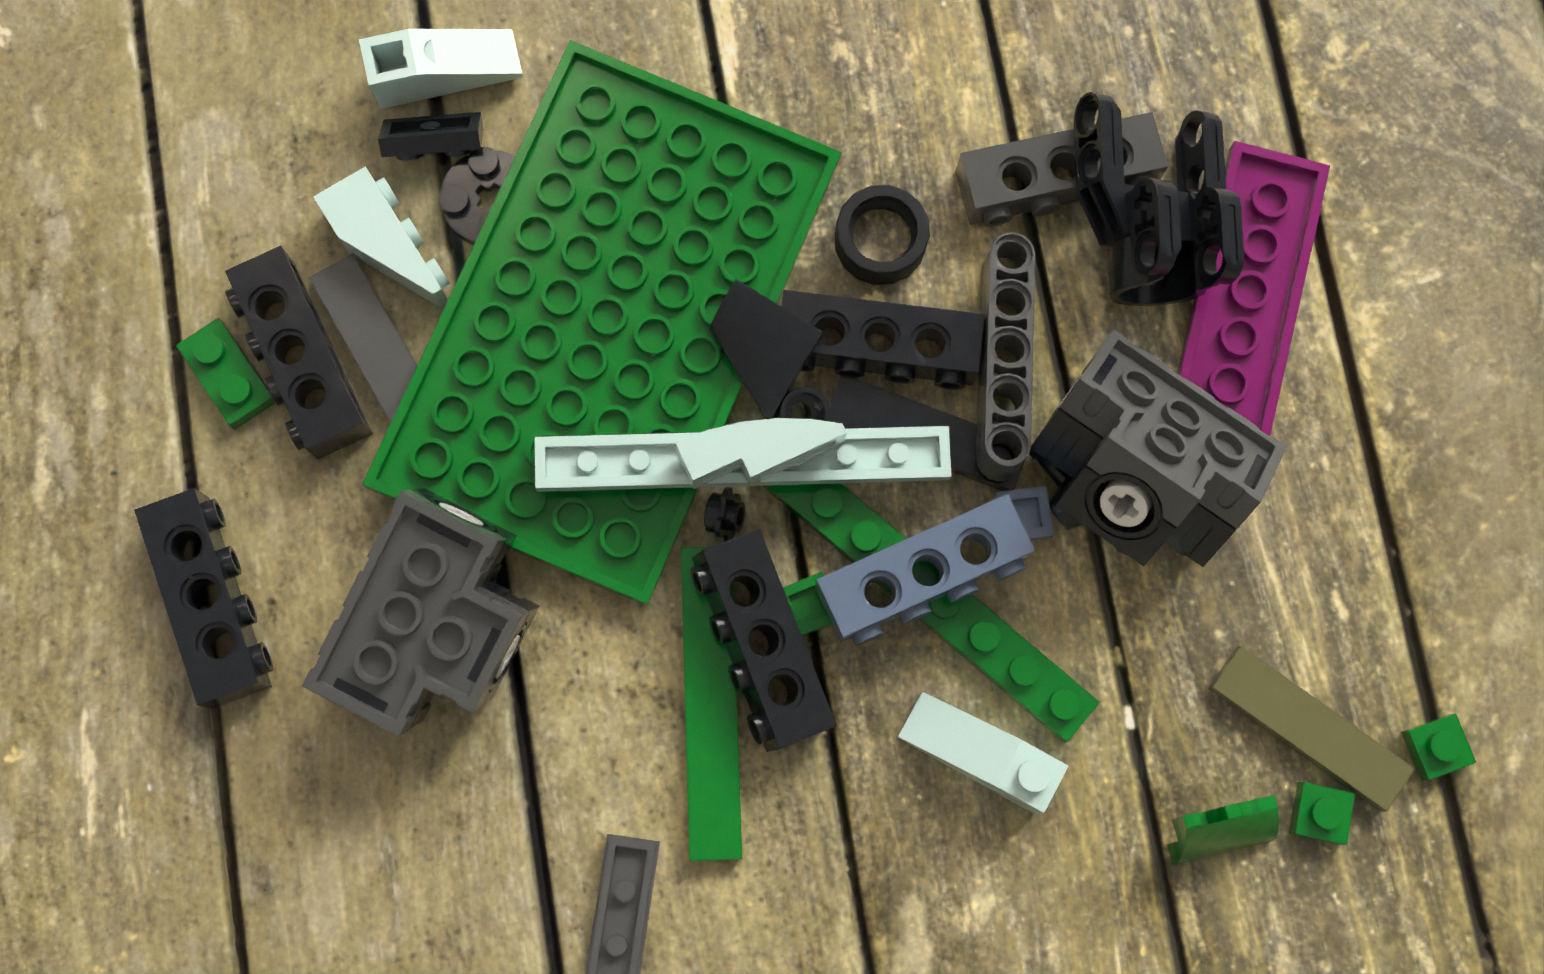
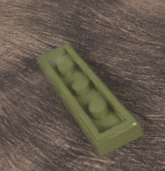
[1208,646,1415,812]

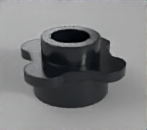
[704,487,746,542]

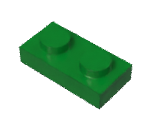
[176,317,276,430]

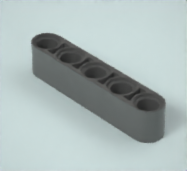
[976,232,1035,481]

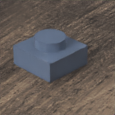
[993,485,1055,541]

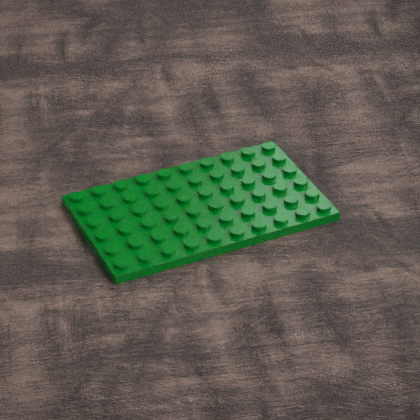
[362,40,842,606]

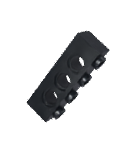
[225,245,373,459]
[781,290,985,390]
[134,488,273,709]
[690,529,837,752]

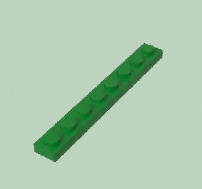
[763,483,1100,743]

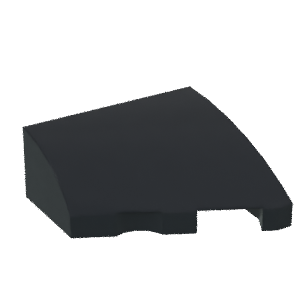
[709,279,823,419]

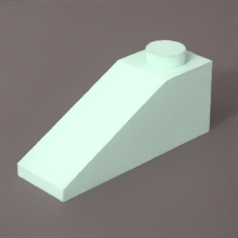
[897,692,1068,814]

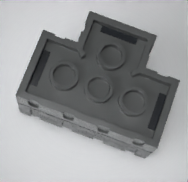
[1031,329,1287,567]
[302,488,540,736]

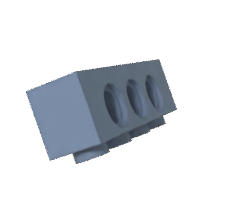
[815,494,1035,646]

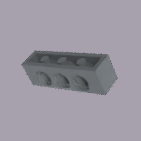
[955,112,1168,227]

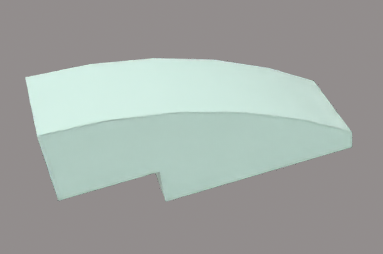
[675,418,847,489]

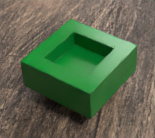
[783,572,832,637]
[1401,713,1477,781]
[1289,782,1355,845]

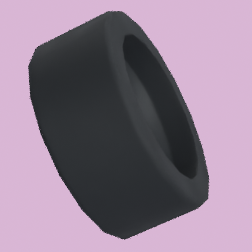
[834,185,930,285]

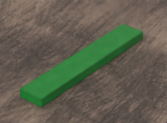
[681,546,742,861]

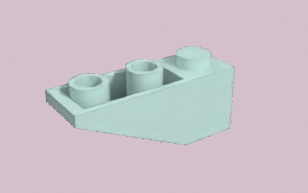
[359,29,523,109]
[313,166,450,309]

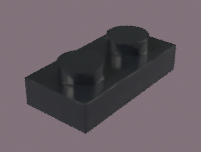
[378,112,484,161]

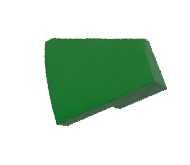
[1167,795,1279,865]

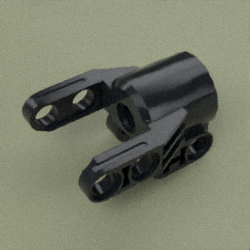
[1074,92,1244,306]

